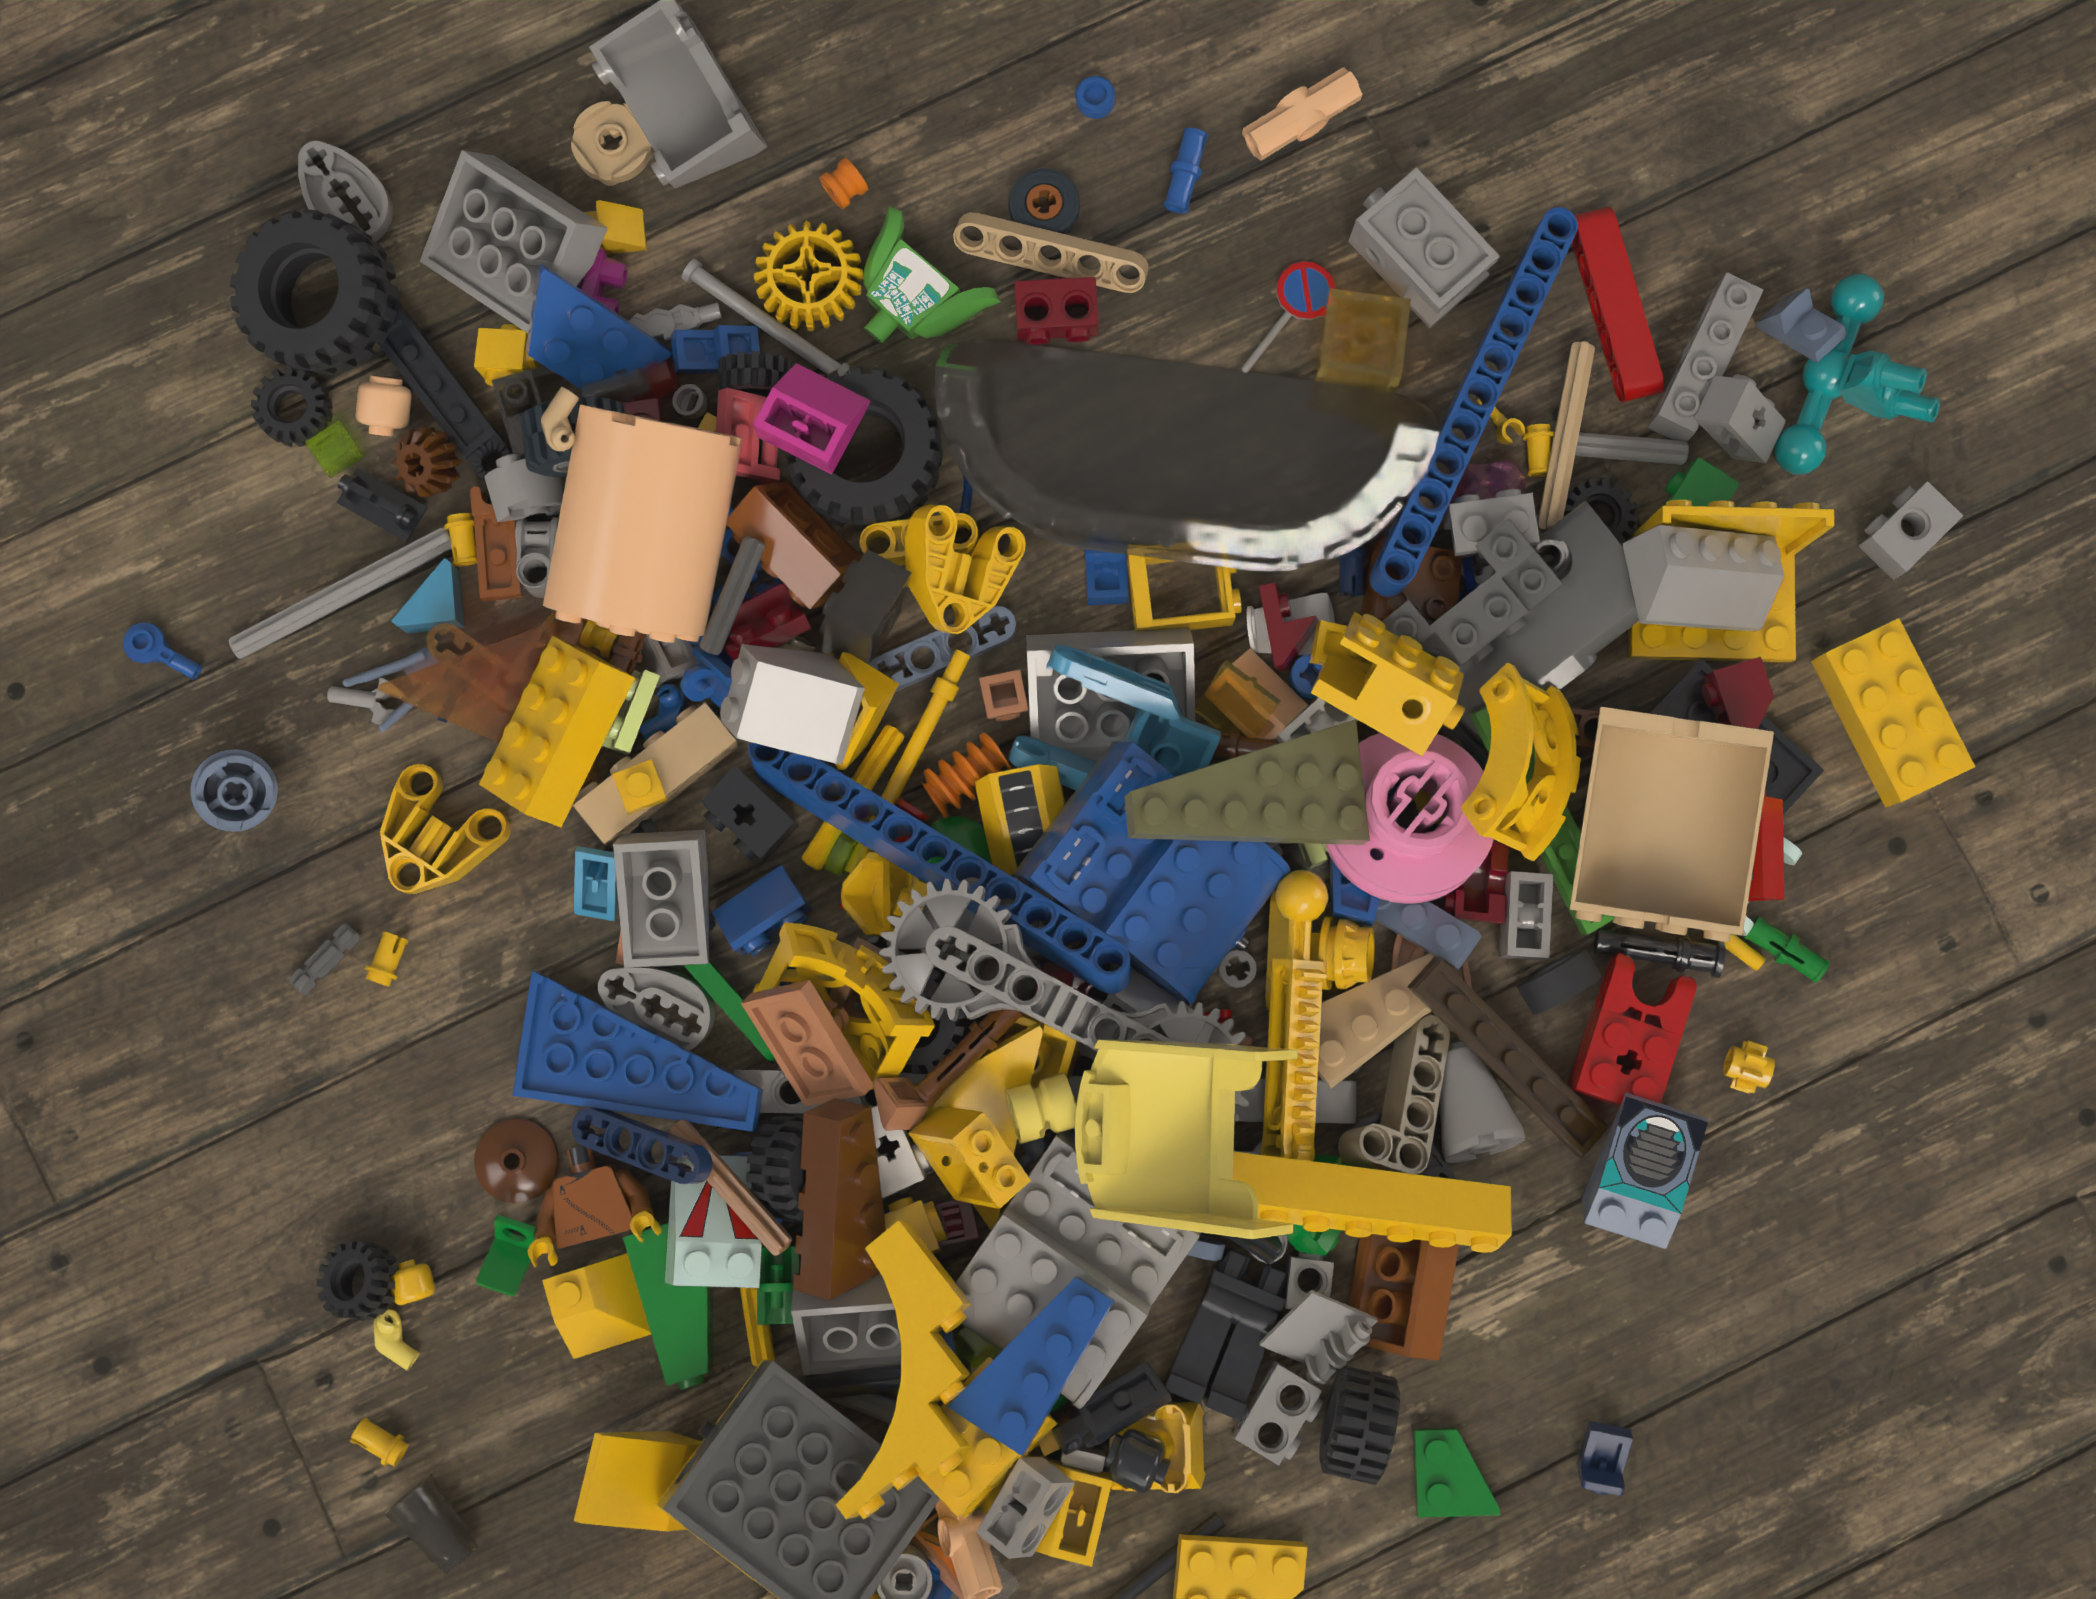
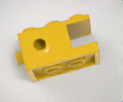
[1311,612,1465,756]
[915,1356,1057,1519]

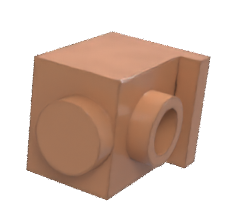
[979,670,1029,722]

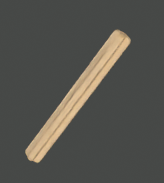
[1537,341,1595,532]

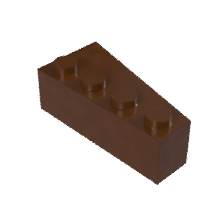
[793,1099,886,1300]

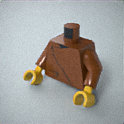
[528,1146,662,1267]

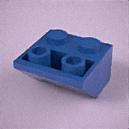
[712,865,812,957]

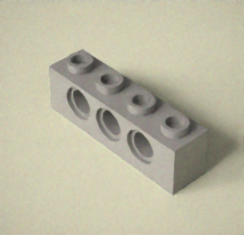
[1647,272,1763,442]

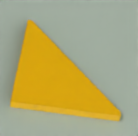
[920,1021,1044,1230]

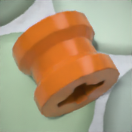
[819,158,869,210]

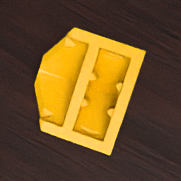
[841,852,919,937]

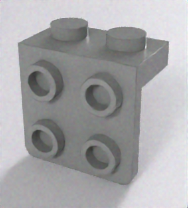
[1442,489,1540,556]

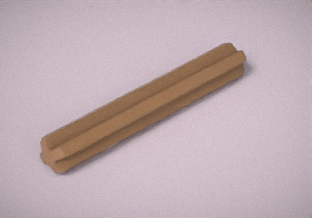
[669,1119,792,1256]

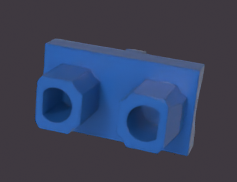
[680,645,733,709]

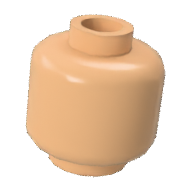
[355,376,412,436]

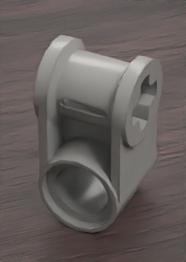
[515,517,559,598]

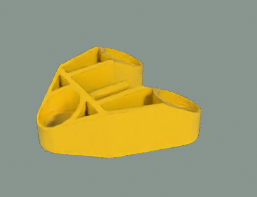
[905,504,1026,634]
[380,764,511,894]

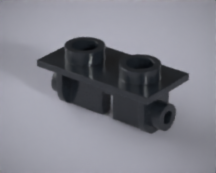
[336,468,428,542]

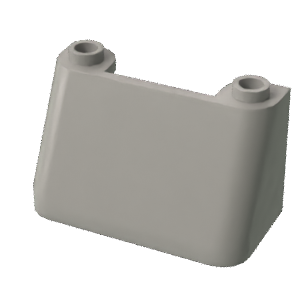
[589,0,768,188]

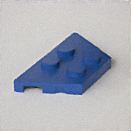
[526,264,672,397]

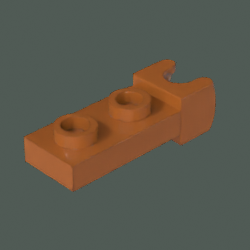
[470,486,524,602]

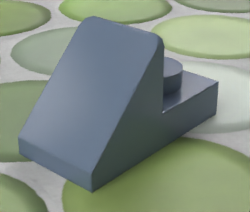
[1756,288,1846,363]

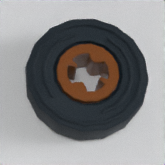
[1008,168,1080,234]

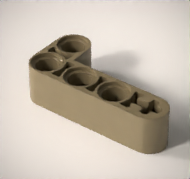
[1338,1015,1450,1174]

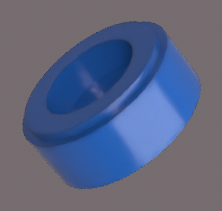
[1075,76,1115,119]

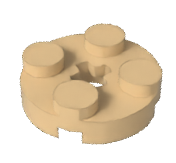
[571,101,654,186]

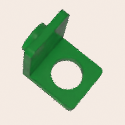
[476,1215,537,1297]

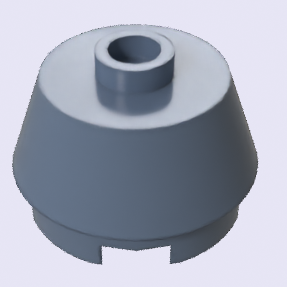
[191,749,278,832]

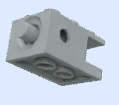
[1348,167,1500,328]

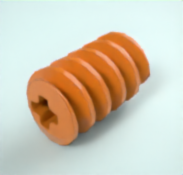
[921,732,1012,819]

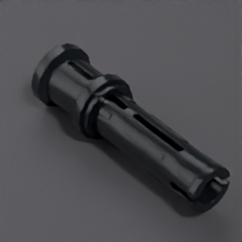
[1593,928,1726,978]

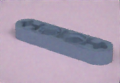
[869,606,1016,692]

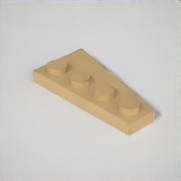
[1318,953,1434,1089]

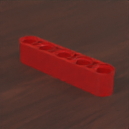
[1571,206,1664,403]

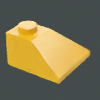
[542,1253,651,1359]

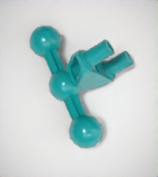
[1774,273,1940,475]

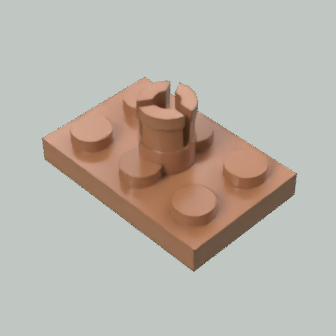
[741,980,873,1106]

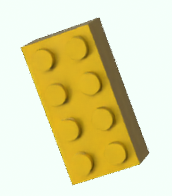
[1811,618,1975,808]
[479,635,635,827]

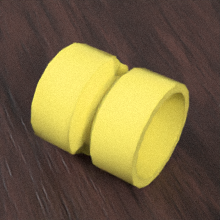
[1005,1073,1076,1144]

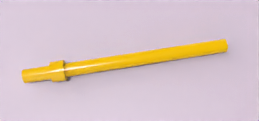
[844,649,971,873]

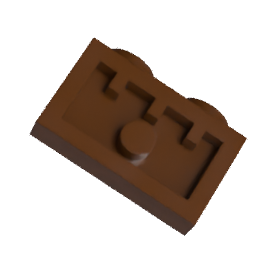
[1360,537,1463,624]

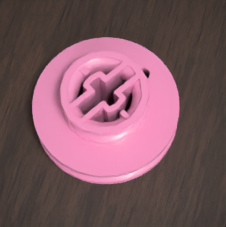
[1325,733,1494,904]

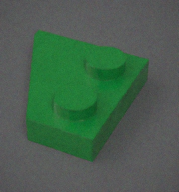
[1412,1427,1500,1518]

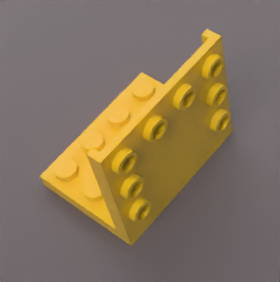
[1628,500,1834,662]

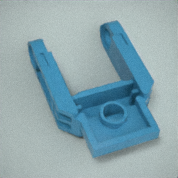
[1008,645,1221,790]

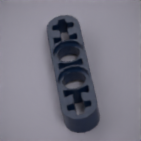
[572,1108,713,1184]

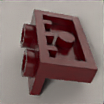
[723,582,811,662]

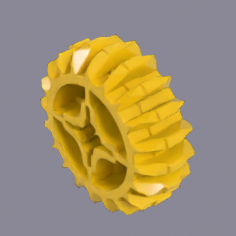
[754,220,863,332]

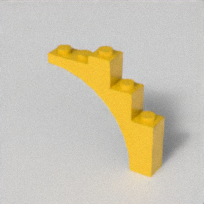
[836,1220,972,1520]

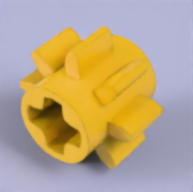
[1723,1040,1775,1094]

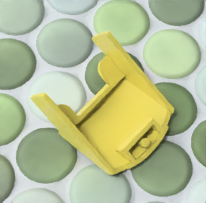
[1075,1039,1298,1239]

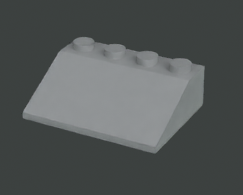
[420,150,608,333]
[1026,628,1195,762]

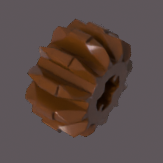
[390,426,463,497]

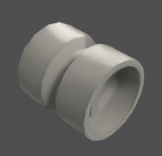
[877,1540,932,1599]

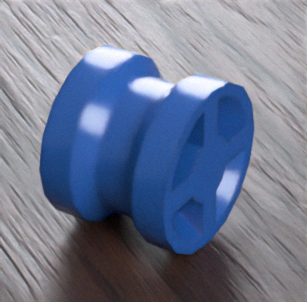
[1288,654,1322,700]

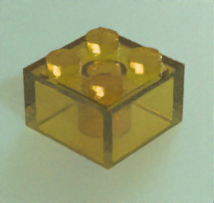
[1315,288,1411,391]

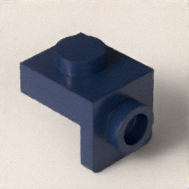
[1577,1421,1633,1496]

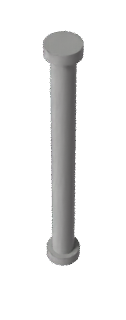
[681,259,851,376]

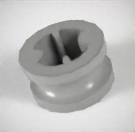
[1218,950,1257,988]

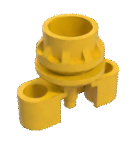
[1265,890,1375,1011]

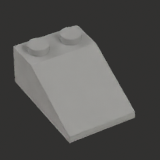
[613,830,709,968]

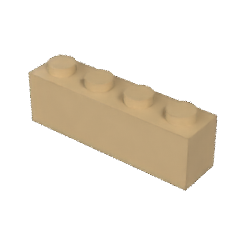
[573,703,738,850]

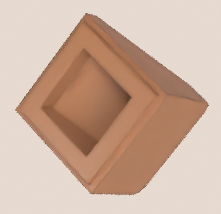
[873,1077,929,1131]

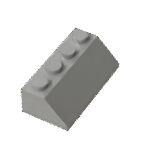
[1622,525,1784,632]

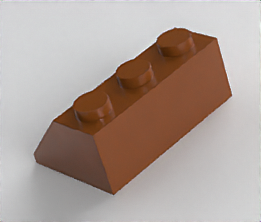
[726,481,871,609]
[1348,1234,1459,1361]

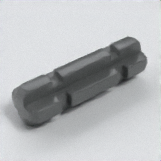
[289,923,361,995]

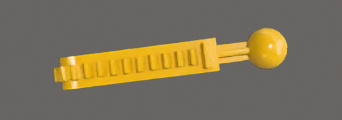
[1260,869,1329,1161]

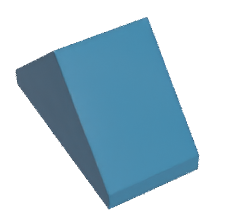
[391,558,465,634]
[574,846,619,921]

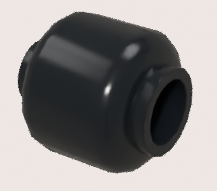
[1104,1428,1171,1493]

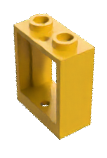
[1126,537,1241,631]
[909,1106,1031,1209]

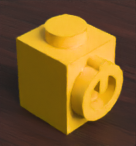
[474,324,540,389]
[884,1197,947,1254]

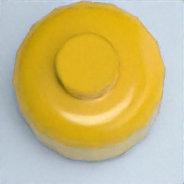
[390,1259,436,1305]

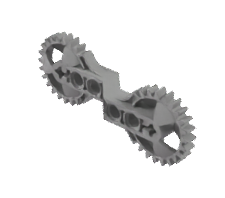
[879,879,1256,1122]

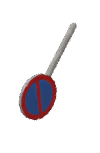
[1242,261,1336,373]

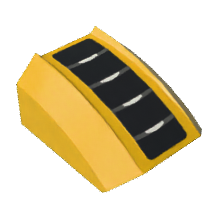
[975,764,1066,876]

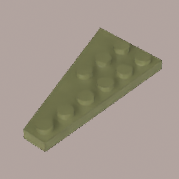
[1124,719,1370,845]

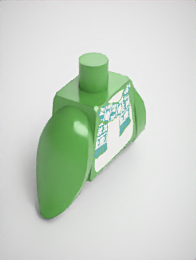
[863,206,1001,344]

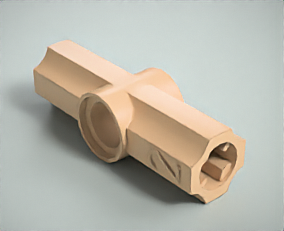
[1242,67,1362,161]
[935,1499,1003,1599]

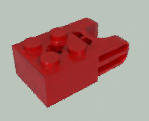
[1567,952,1697,1107]

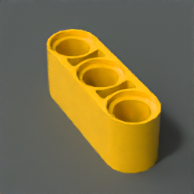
[859,513,979,568]

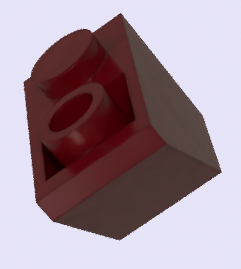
[1702,657,1774,729]

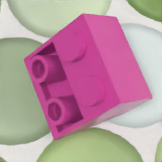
[753,363,870,475]

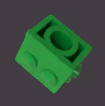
[1662,457,1740,507]

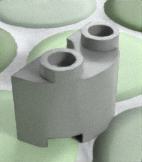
[484,454,566,522]

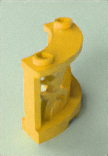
[1461,663,1581,861]
[753,922,935,1090]

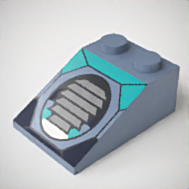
[1582,1093,1708,1249]

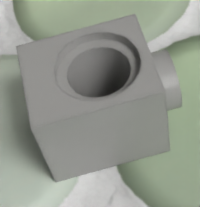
[1283,1252,1334,1309]

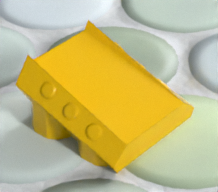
[1109,1402,1206,1493]

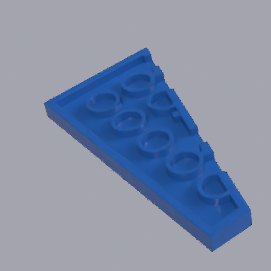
[512,971,763,1131]

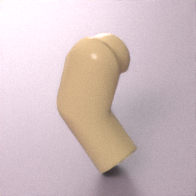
[541,387,579,451]

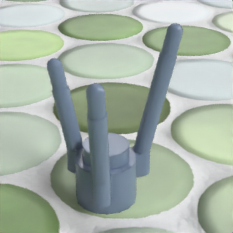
[343,646,445,732]

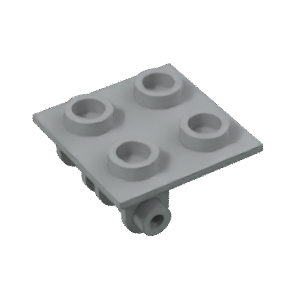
[1259,1290,1378,1386]

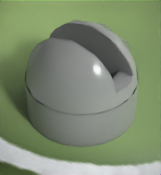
[673,384,708,420]

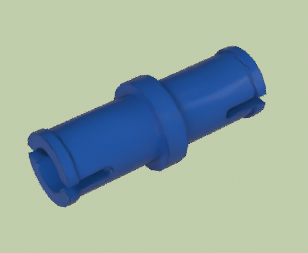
[1163,127,1209,214]

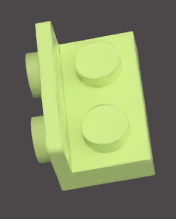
[602,669,660,755]

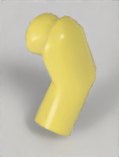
[373,1309,420,1371]

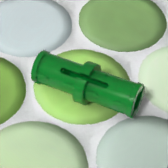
[1744,915,1830,983]

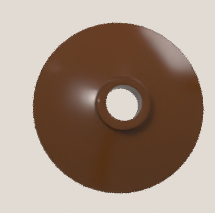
[474,1119,559,1203]

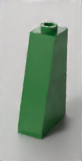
[623,1223,713,1390]

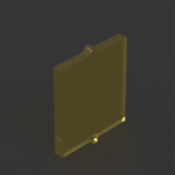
[1195,660,1281,738]

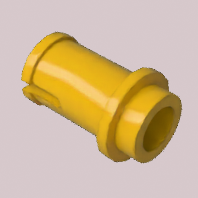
[1522,424,1554,477]
[444,513,477,566]
[365,931,409,987]
[350,1417,409,1467]

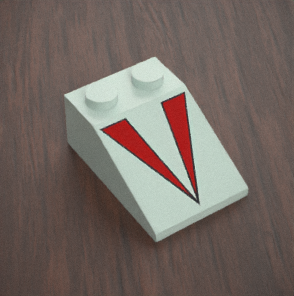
[665,1155,762,1288]

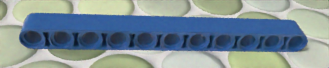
[1369,207,1578,597]
[748,742,1130,994]

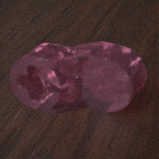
[1447,461,1526,504]

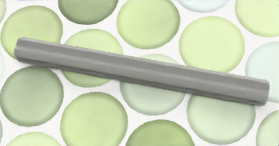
[229,527,452,659]

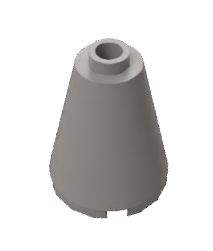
[1439,1041,1526,1163]

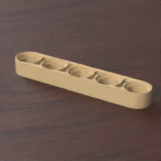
[953,212,1148,293]

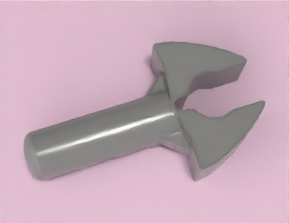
[327,678,408,724]

